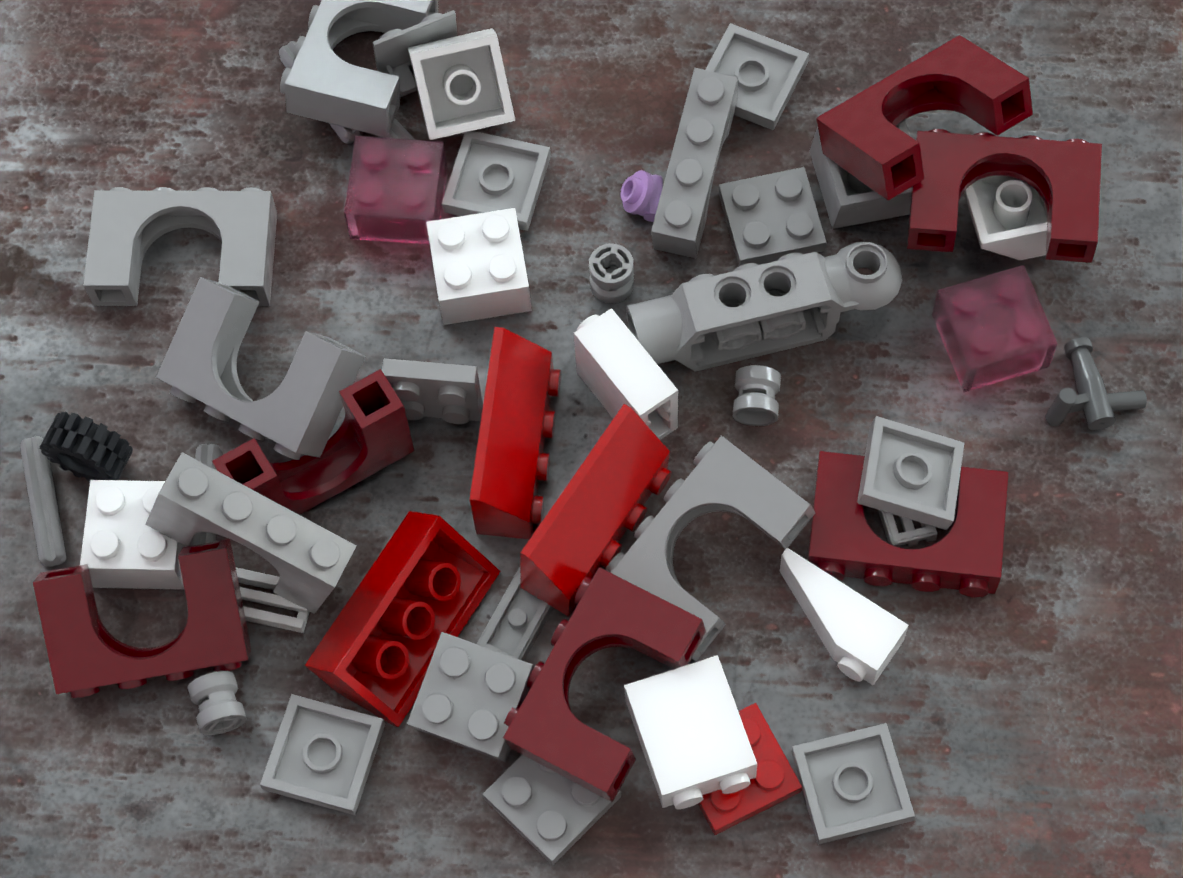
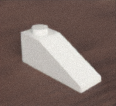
[780,548,909,685]

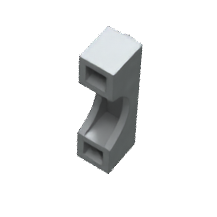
[651,68,738,259]

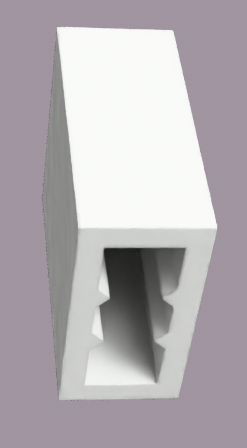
[574,308,678,440]
[624,655,757,809]

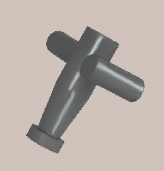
[1045,337,1147,430]

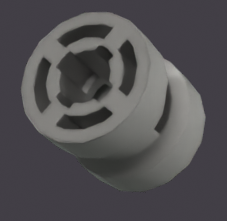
[589,244,634,303]
[733,365,781,426]
[188,671,247,735]

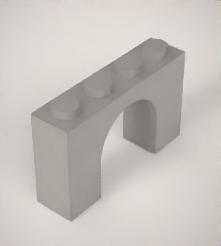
[280,0,438,137]
[83,187,277,306]
[156,277,365,460]
[605,435,815,661]
[145,452,356,614]

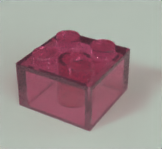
[344,136,448,245]
[932,265,1058,392]

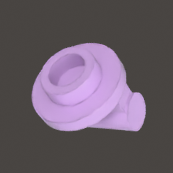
[620,170,663,222]

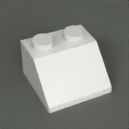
[964,176,1047,260]

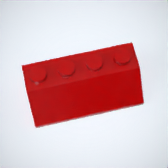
[469,327,561,539]
[520,404,672,617]
[305,511,501,727]

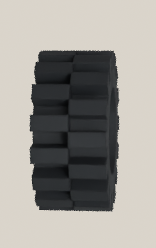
[40,412,133,482]

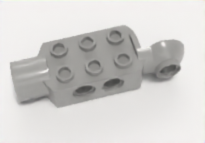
[626,242,902,372]

